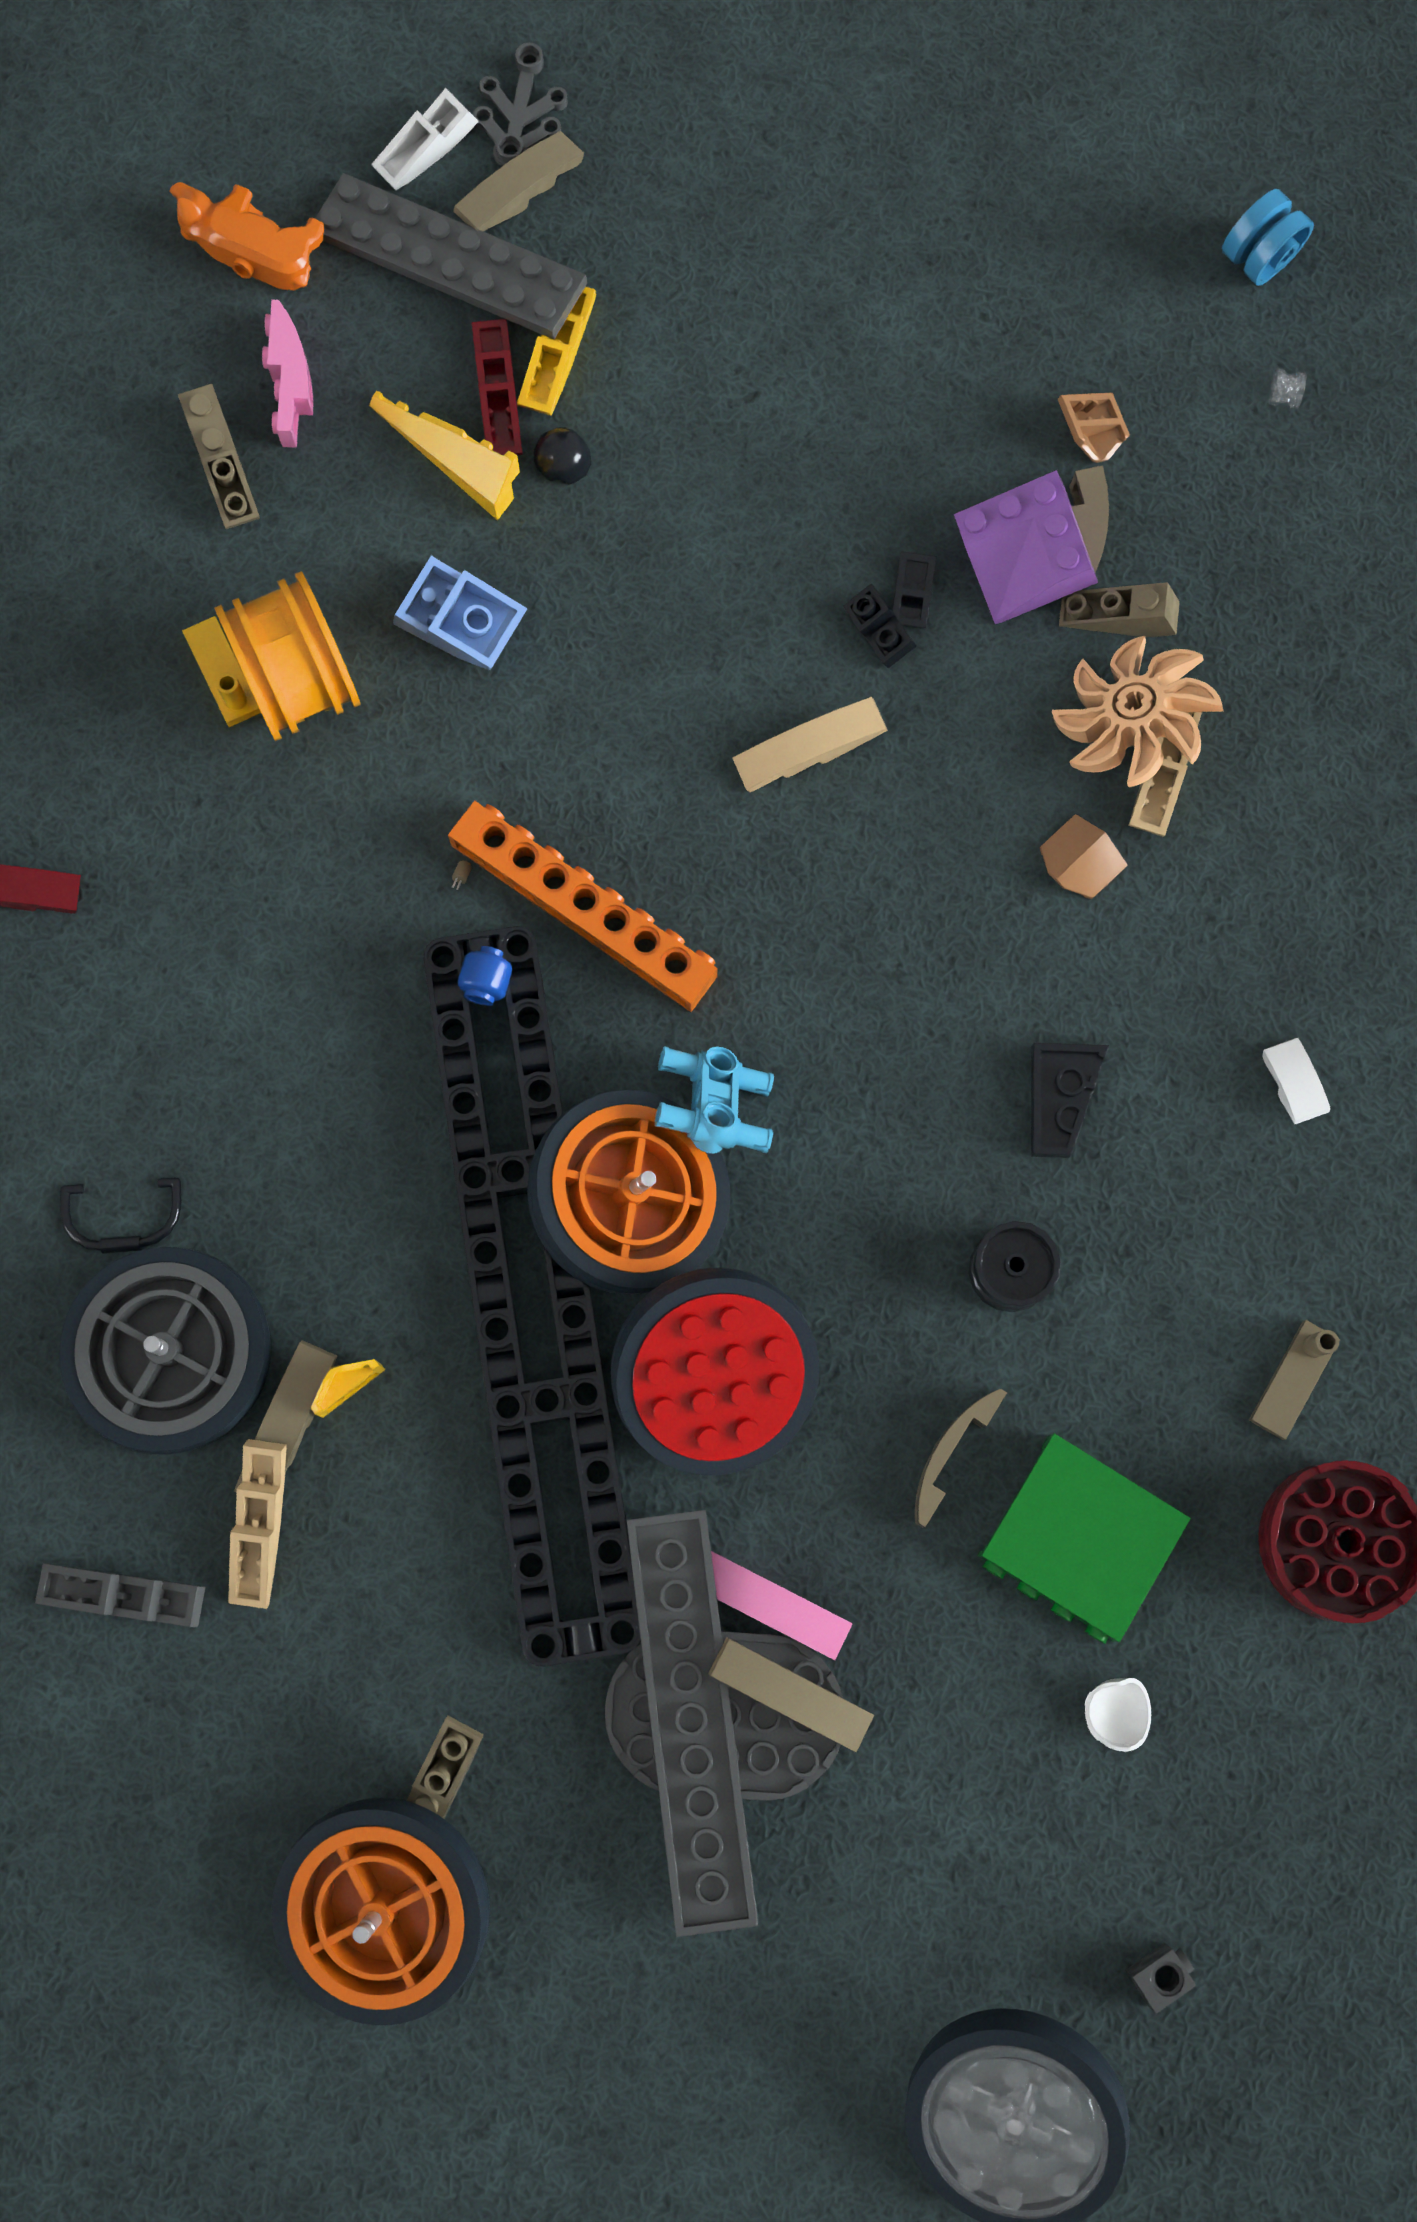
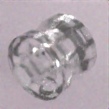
[1268,368,1306,409]

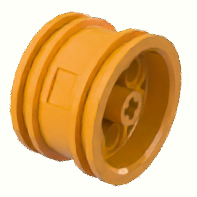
[214,571,361,741]

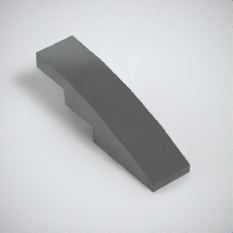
[35,1563,205,1627]

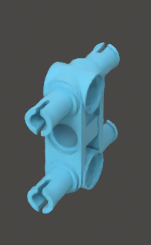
[654,1046,774,1154]

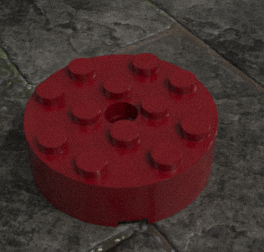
[1258,1460,1417,1623]

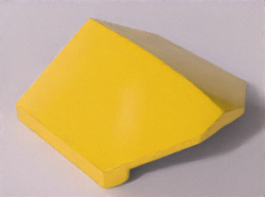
[311,1359,385,1418]

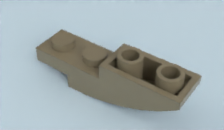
[178,384,260,530]
[406,1715,484,1819]

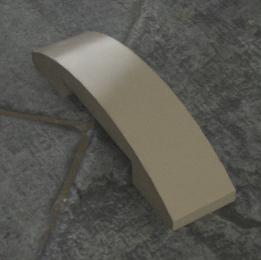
[915,1388,1007,1528]

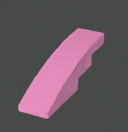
[711,1551,852,1660]

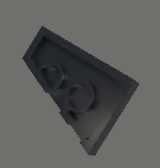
[1031,1043,1109,1158]

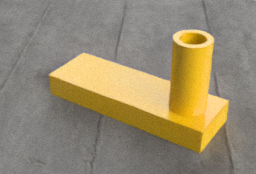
[182,616,261,727]

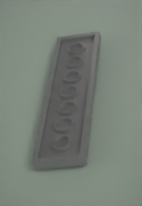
[315,173,588,339]

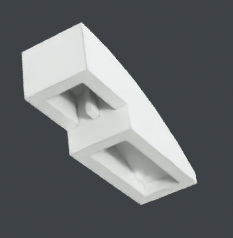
[371,88,479,190]

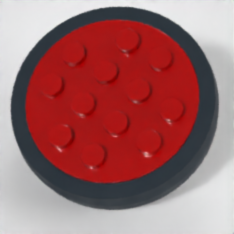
[611,1268,819,1475]

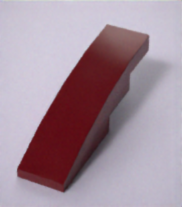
[471,319,523,455]
[0,864,81,914]

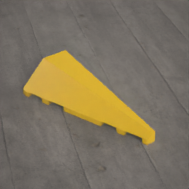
[369,391,520,520]

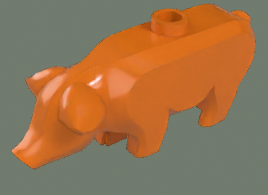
[169,182,324,291]

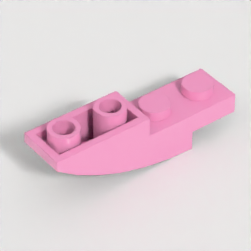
[262,300,313,448]

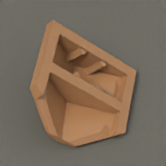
[1058,393,1130,463]
[1040,814,1128,899]

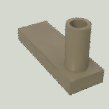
[1249,1320,1340,1440]

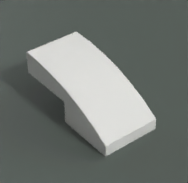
[1262,1038,1330,1124]

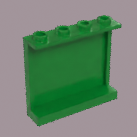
[977,1433,1191,1644]

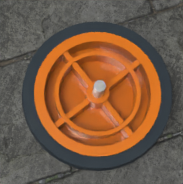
[527,1090,730,1294]
[272,1798,490,2025]

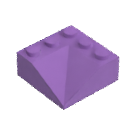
[954,470,1098,624]

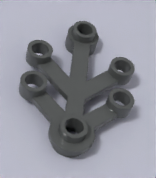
[473,43,568,167]

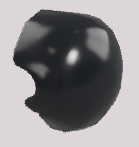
[533,427,591,485]

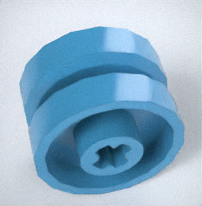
[1222,189,1314,286]

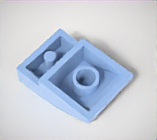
[393,556,527,670]

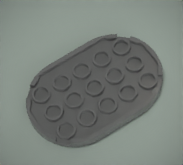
[605,1631,843,1800]

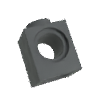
[1125,1943,1196,2014]

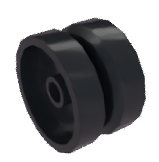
[968,1221,1061,1312]

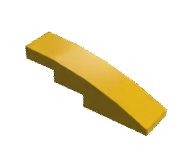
[517,287,596,416]

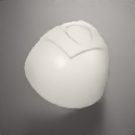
[1084,1678,1151,1751]

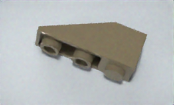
[1059,582,1180,637]

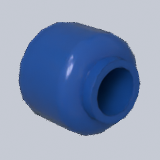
[458,946,512,1006]

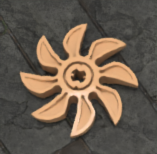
[1052,636,1223,787]

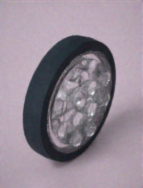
[905,2008,1130,2222]

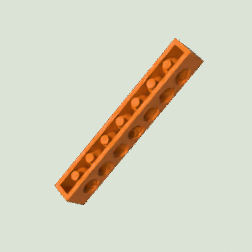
[448,800,718,1012]

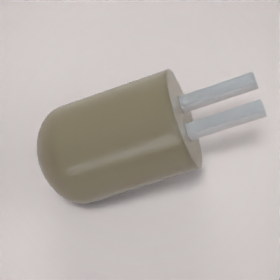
[452,860,472,890]

